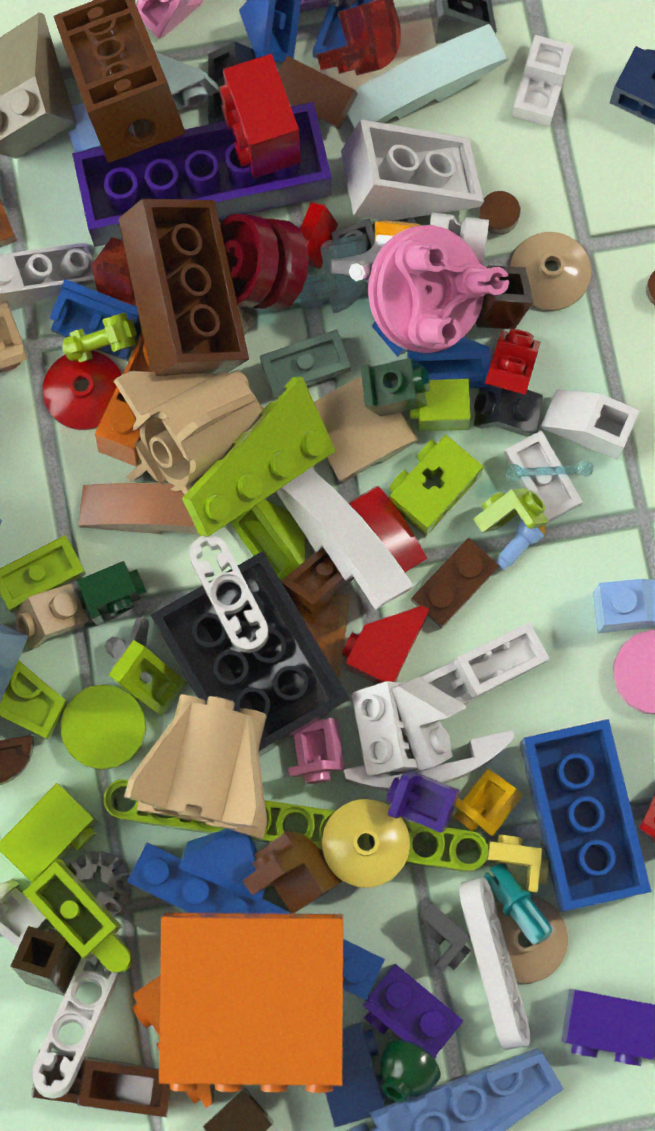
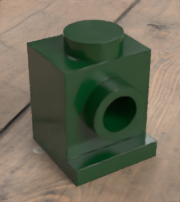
[360,358,430,416]
[76,561,147,626]

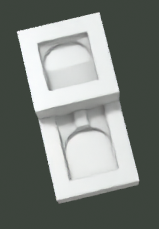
[511,35,574,127]

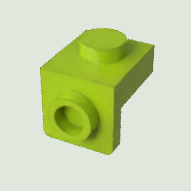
[473,488,549,533]

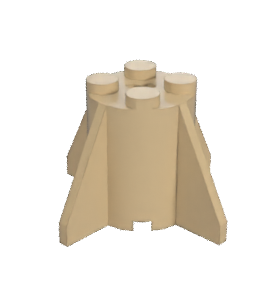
[114,370,264,495]
[125,695,267,839]

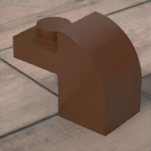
[242,831,343,914]

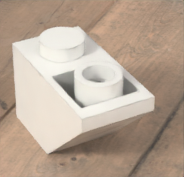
[540,389,640,460]

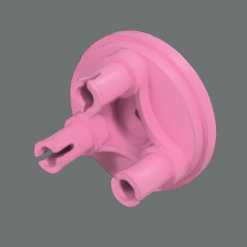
[368,225,509,353]

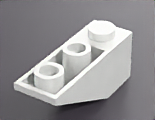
[0,242,100,311]

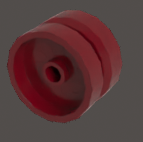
[220,214,309,311]

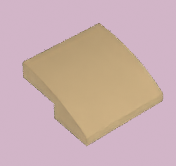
[314,376,419,482]

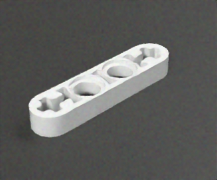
[459,877,530,1050]
[32,933,125,1098]

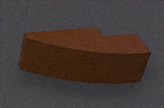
[31,1050,171,1117]

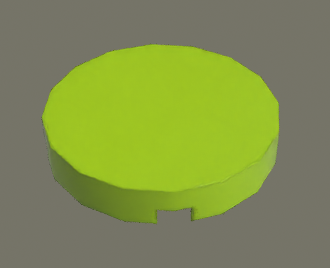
[60,684,147,771]

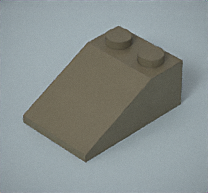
[0,12,76,159]

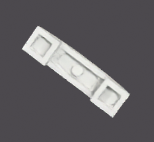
[343,730,514,791]

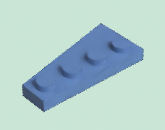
[369,1048,564,1131]

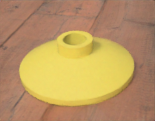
[322,799,410,888]

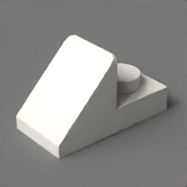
[391,677,466,771]

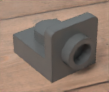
[419,902,471,971]

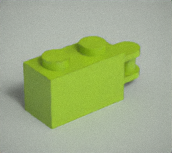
[22,861,133,973]

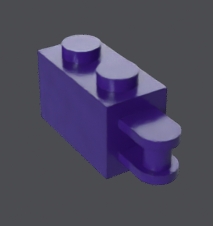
[561,989,655,1066]

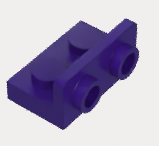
[362,964,463,1059]

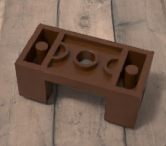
[53,0,186,163]

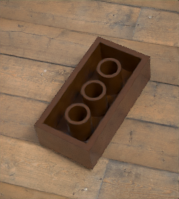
[118,199,249,376]

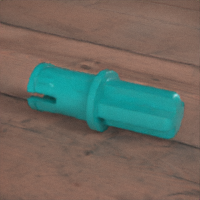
[484,863,553,945]

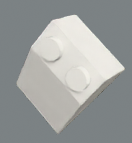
[341,119,484,221]

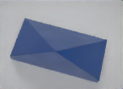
[407,337,491,388]
[178,829,265,902]

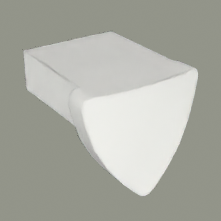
[0,879,47,948]

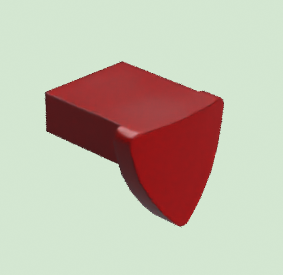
[300,202,338,269]

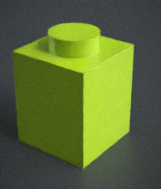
[409,379,470,432]

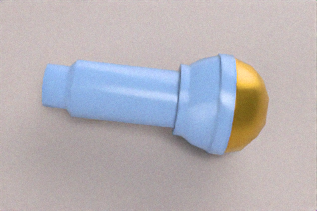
[496,519,546,571]

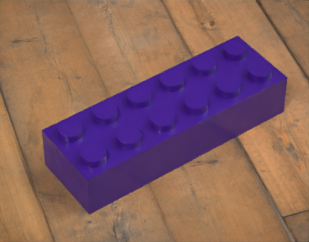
[72,102,332,247]

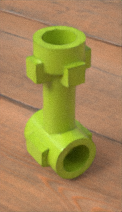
[63,312,137,363]

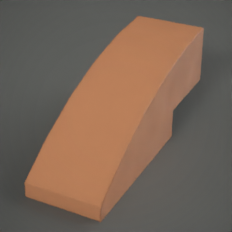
[78,483,199,534]

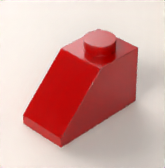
[341,605,429,684]

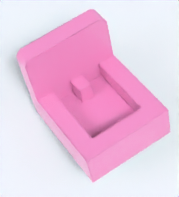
[288,718,345,784]

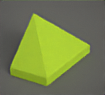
[230,499,305,581]

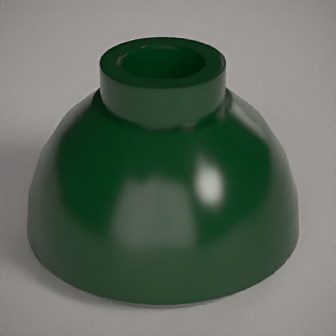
[381,1040,441,1103]

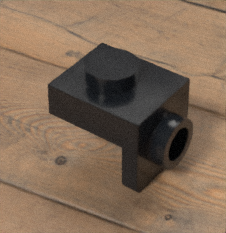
[474,385,543,437]

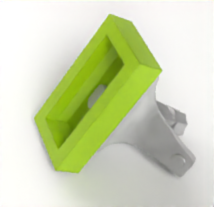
[104,616,187,716]

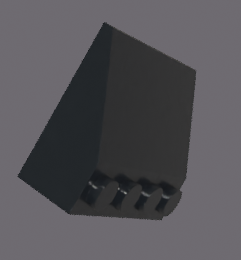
[151,551,350,757]

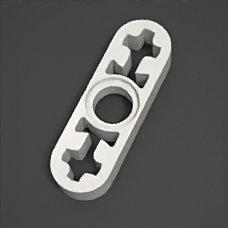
[189,535,268,653]

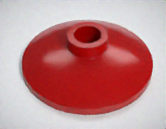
[42,351,122,430]

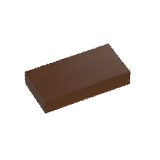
[279,55,358,129]

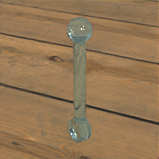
[505,460,594,482]

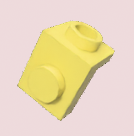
[486,835,549,894]

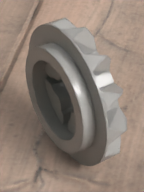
[68,851,131,916]

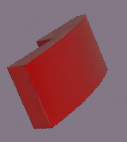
[485,329,541,395]
[348,486,427,573]

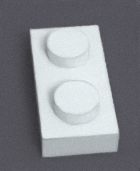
[504,430,583,525]

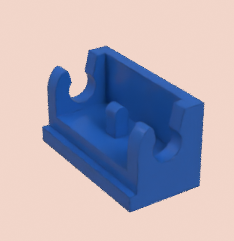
[50,279,142,361]

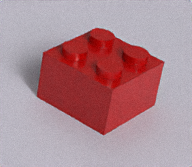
[219,54,301,178]

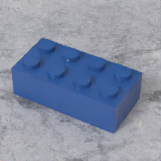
[519,719,652,912]

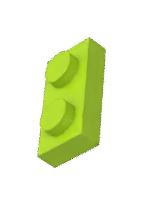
[0,534,86,613]

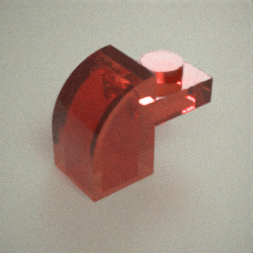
[316,0,401,76]

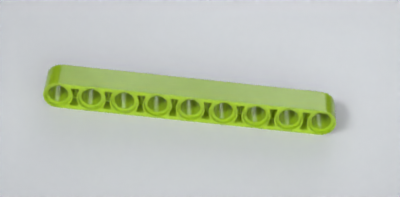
[104,779,488,872]

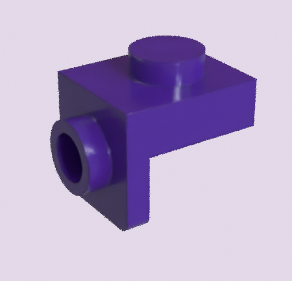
[386,771,460,833]

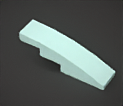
[347,24,509,129]

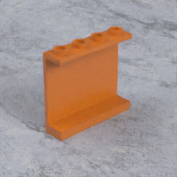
[159,912,343,1093]

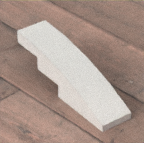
[276,468,414,610]
[420,622,550,705]

